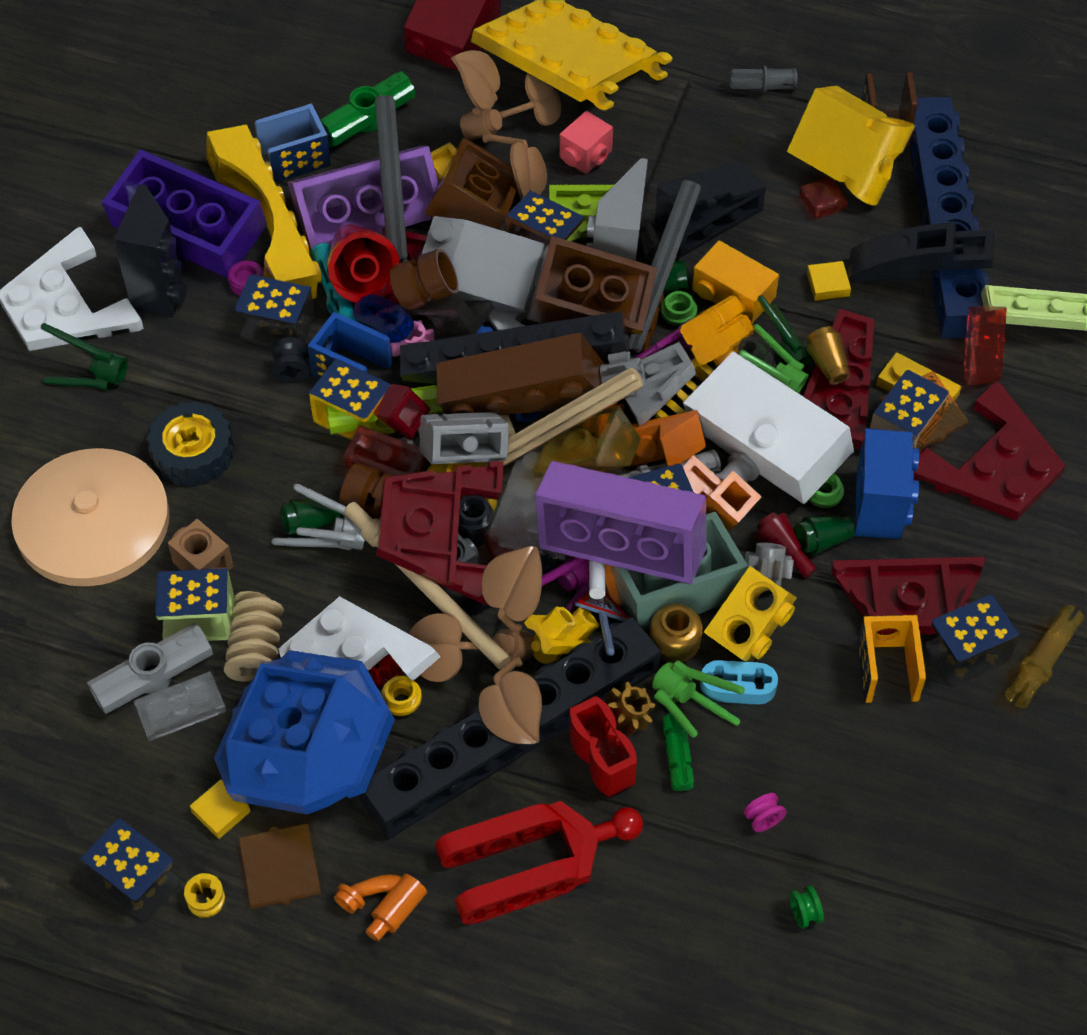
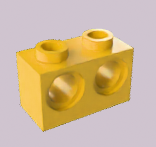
[704,566,797,662]

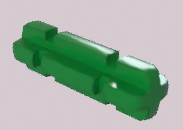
[663,713,694,791]

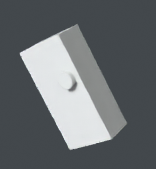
[683,351,854,504]

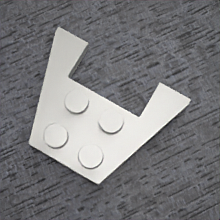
[0,227,144,351]
[278,596,440,681]

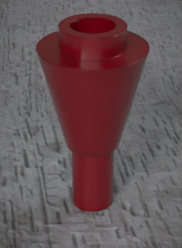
[755,512,817,579]

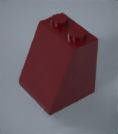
[404,0,501,71]

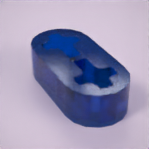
[353,294,414,343]

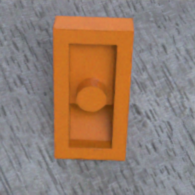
[623,410,706,466]

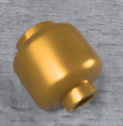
[649,603,703,663]

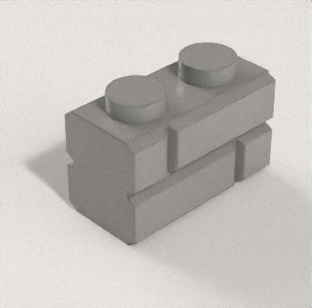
[419,412,509,464]

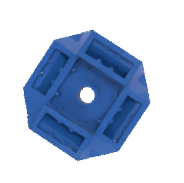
[214,650,395,814]

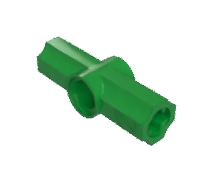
[320,71,415,148]

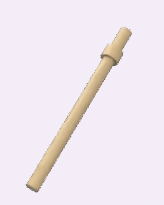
[344,502,511,669]

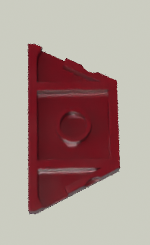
[831,557,985,635]

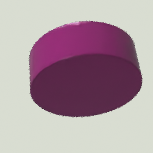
[228,261,264,296]

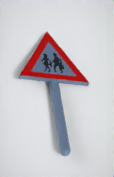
[575,591,629,655]

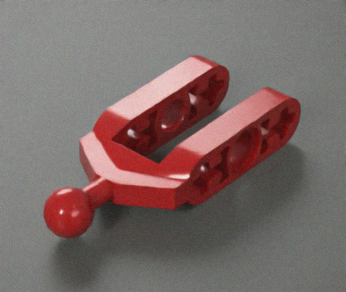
[435,801,644,925]

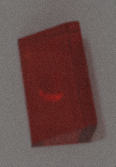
[964,306,1007,385]
[343,425,426,477]

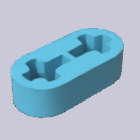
[700,660,778,704]

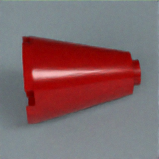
[327,224,400,303]

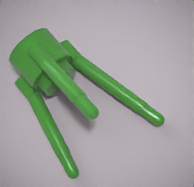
[739,324,809,394]
[652,660,745,737]

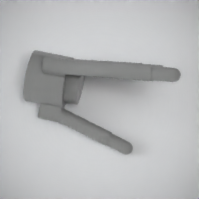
[271,484,365,550]

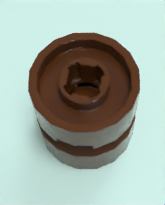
[390,248,459,311]
[339,463,395,519]

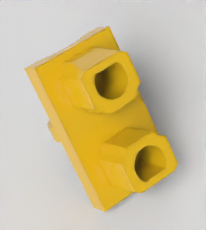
[524,607,599,664]

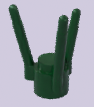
[744,295,813,371]
[41,323,128,391]

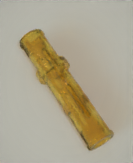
[1005,605,1084,708]

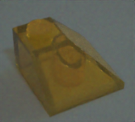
[532,406,641,478]

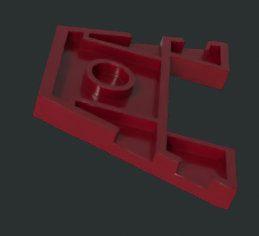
[913,381,1066,520]
[376,461,503,606]

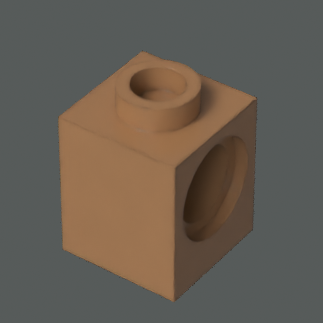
[168,519,234,571]

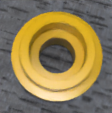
[381,676,422,716]

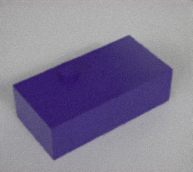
[102,149,267,278]

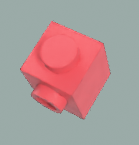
[560,110,613,174]

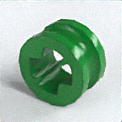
[789,885,824,929]

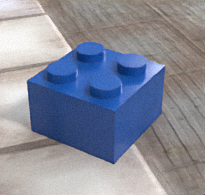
[854,428,919,540]

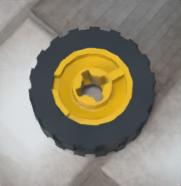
[147,401,234,487]

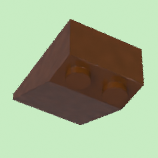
[424,138,517,230]
[526,235,657,334]

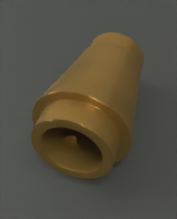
[806,326,851,385]

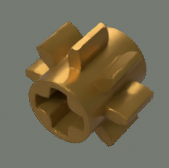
[605,682,655,737]

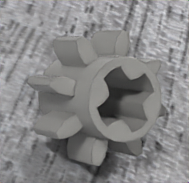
[600,351,645,398]
[745,543,794,586]

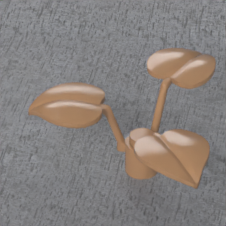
[451,50,561,200]
[409,546,542,744]

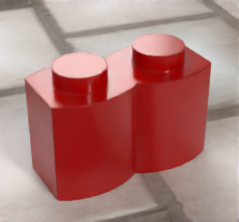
[569,696,637,797]

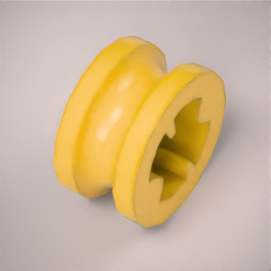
[184,873,225,918]

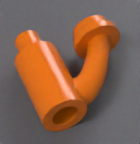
[334,874,427,942]

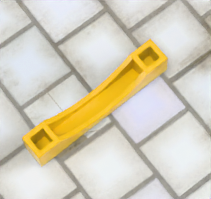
[206,124,322,301]

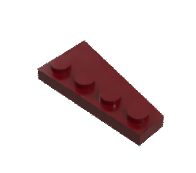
[803,309,875,450]

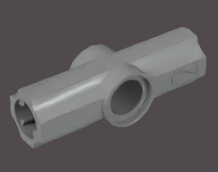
[87,623,213,715]

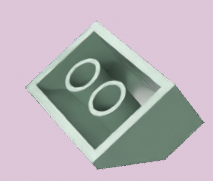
[610,511,748,632]

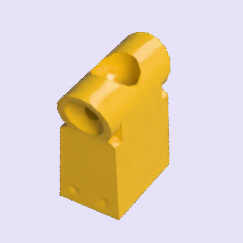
[787,85,915,206]

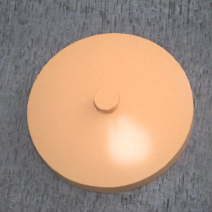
[12,448,170,586]

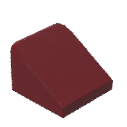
[373,384,431,440]

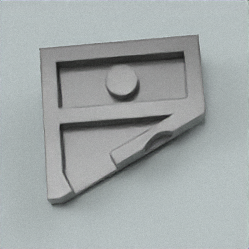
[624,342,696,426]

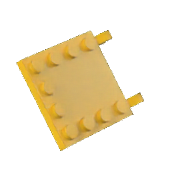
[471,0,673,110]

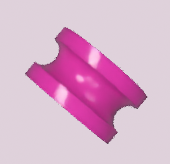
[744,793,787,832]

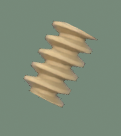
[224,591,284,682]

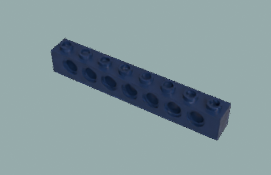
[909,97,989,338]

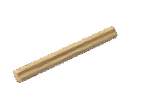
[485,368,643,467]

